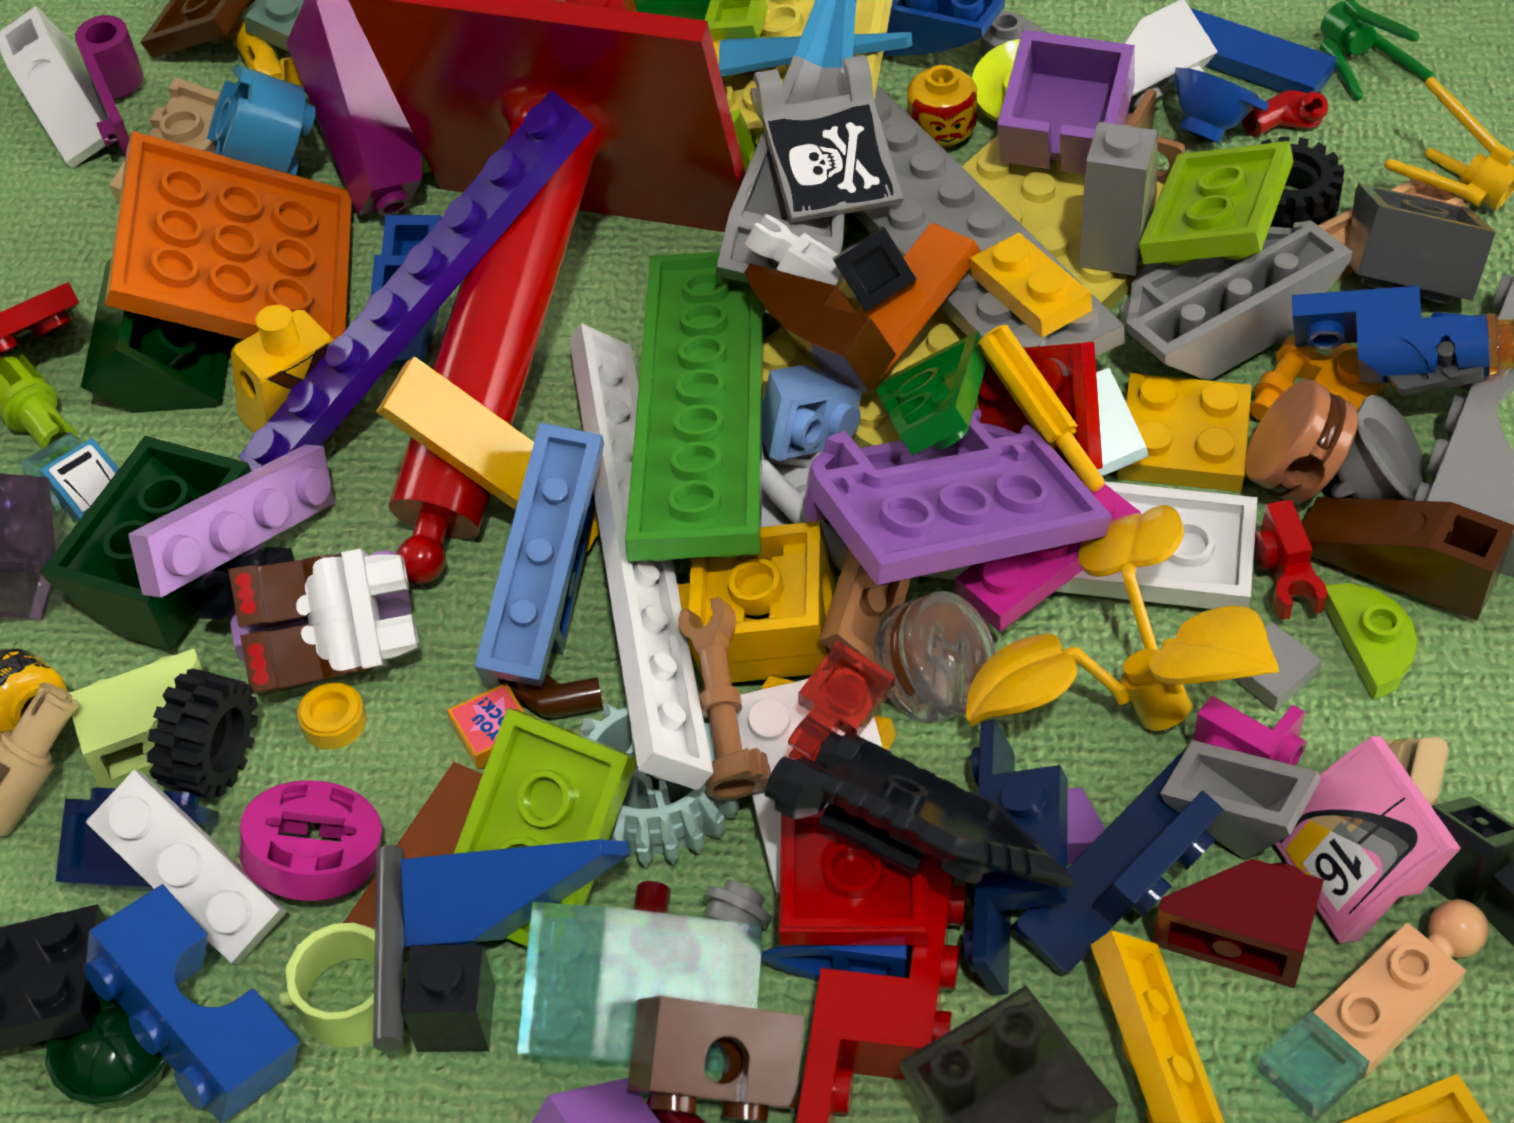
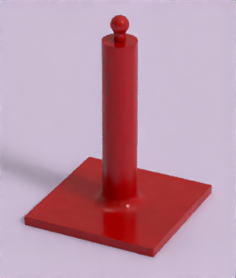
[348,0,746,584]

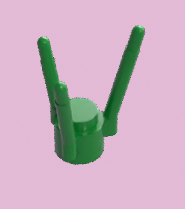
[1320,0,1436,100]

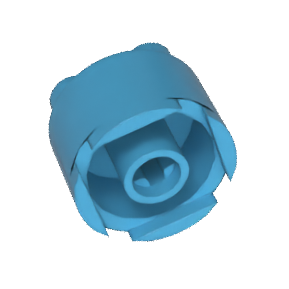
[207,65,316,176]

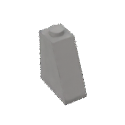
[1078,122,1158,276]

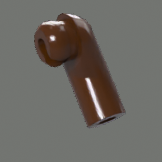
[510,674,603,718]

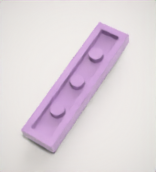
[128,444,335,598]

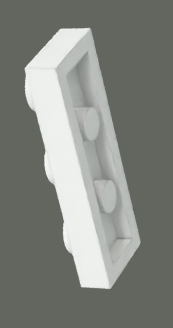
[86,770,288,964]

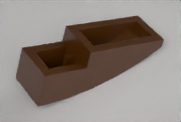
[744,263,896,393]

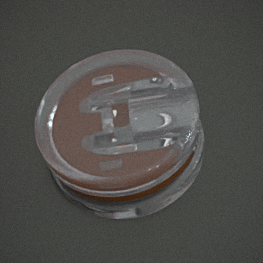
[874,591,996,723]

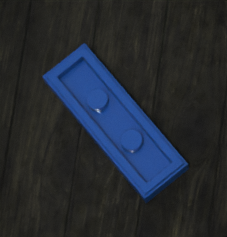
[1191,8,1337,93]

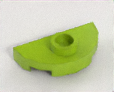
[1324,583,1418,700]

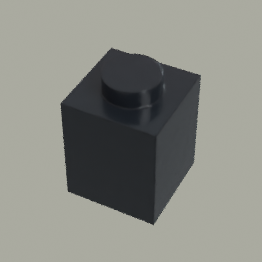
[402,944,495,1052]

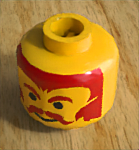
[907,65,977,149]

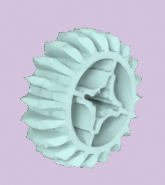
[581,702,739,868]

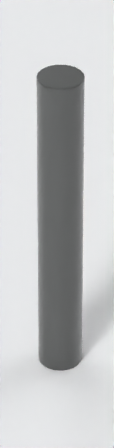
[373,845,405,1052]

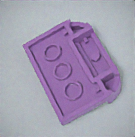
[803,409,1112,585]

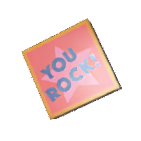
[447,682,524,770]

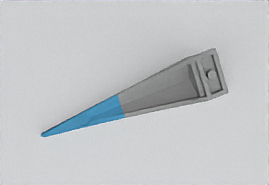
[715,0,856,283]

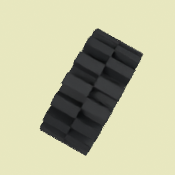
[1261,136,1344,228]
[147,668,258,799]

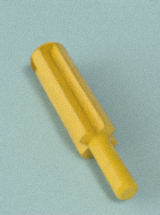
[977,325,1105,492]

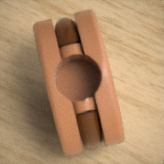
[1245,379,1358,504]

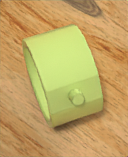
[279,922,408,1048]

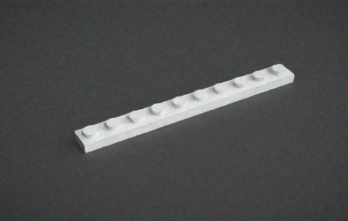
[569,323,713,791]

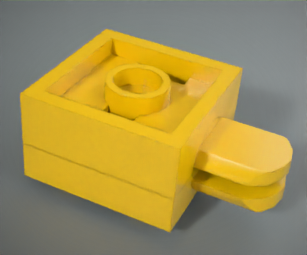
[677,520,835,683]

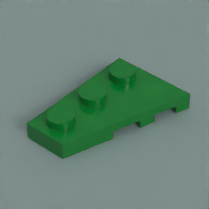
[874,331,987,455]

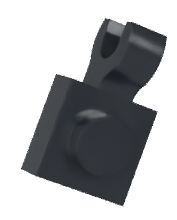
[185,543,295,620]

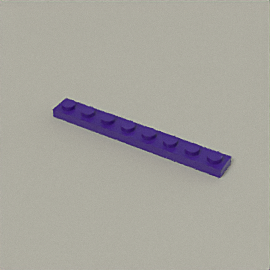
[238,90,595,471]

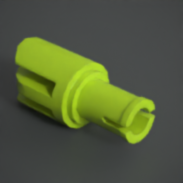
[0,354,77,457]

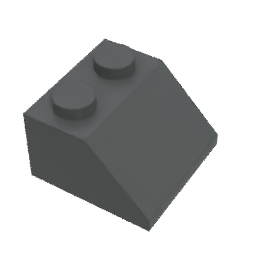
[1349,183,1496,304]

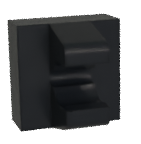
[832,226,917,312]

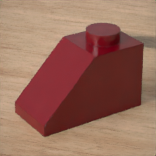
[1153,859,1324,989]

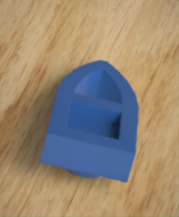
[761,945,909,981]

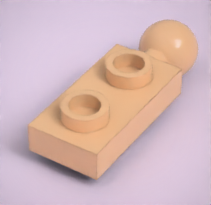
[1306,899,1489,1079]

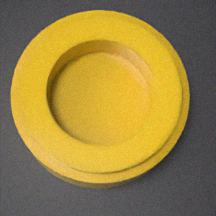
[297,682,367,749]

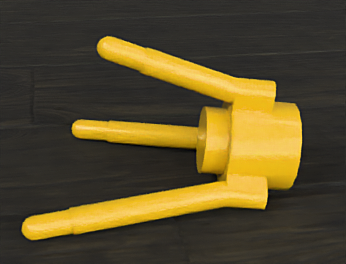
[1384,77,1514,210]

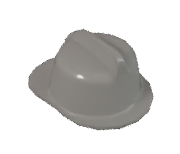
[1330,395,1425,500]

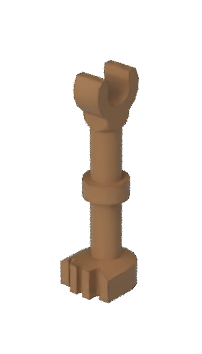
[678,596,771,799]

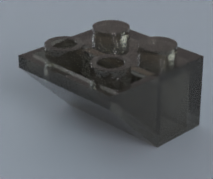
[900,985,1118,1123]

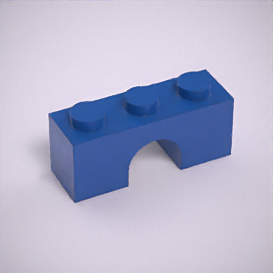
[84,884,300,1123]

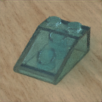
[517,902,762,1073]

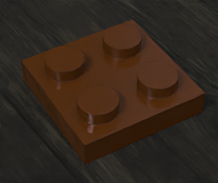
[140,0,256,58]

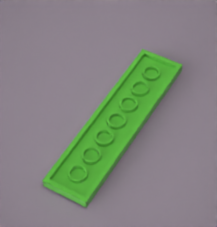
[625,252,764,562]

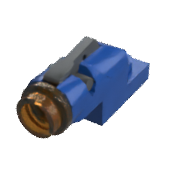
[1292,286,1514,395]

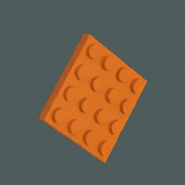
[105,131,352,340]

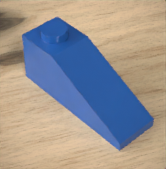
[401,839,629,947]

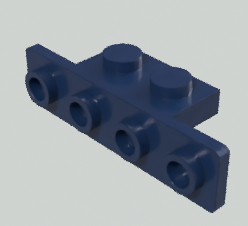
[964,720,1068,996]
[1013,745,1224,976]

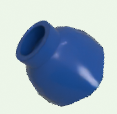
[1175,67,1270,144]

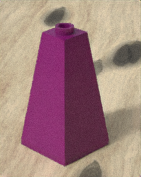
[286,0,422,216]

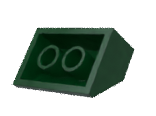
[80,258,231,413]
[40,436,251,650]

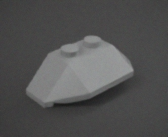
[1125,220,1352,381]

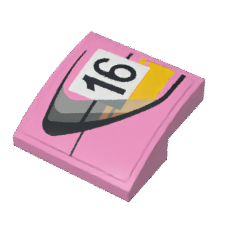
[1276,736,1461,943]

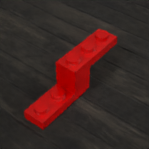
[796,854,967,1123]

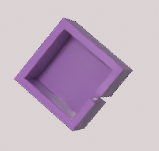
[997,30,1135,175]

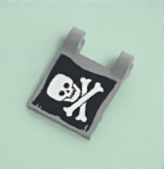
[750,55,903,223]

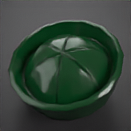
[45,994,169,1109]

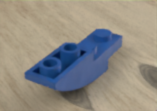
[883,0,1005,56]

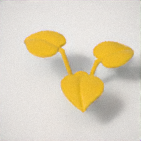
[966,505,1279,731]

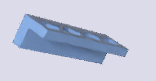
[474,422,604,689]

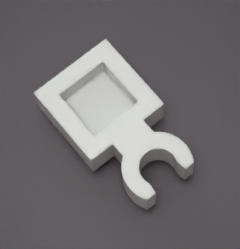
[744,214,845,287]

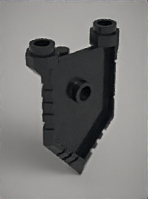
[764,732,1075,888]

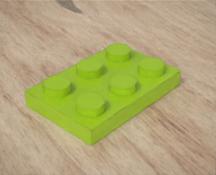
[1139,141,1294,265]
[454,708,637,959]

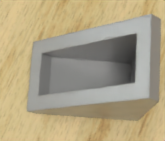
[1160,740,1321,860]

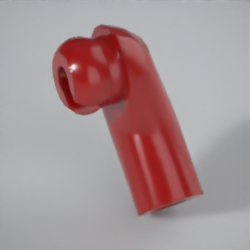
[1242,90,1329,137]

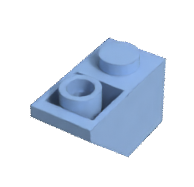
[763,364,863,461]

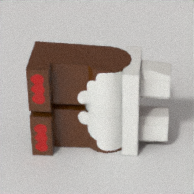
[228,549,420,696]

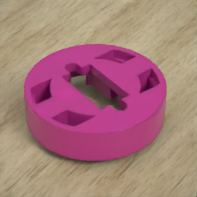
[239,780,382,901]

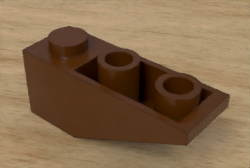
[1302,497,1514,621]

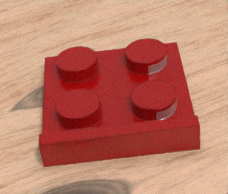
[978,342,1103,471]

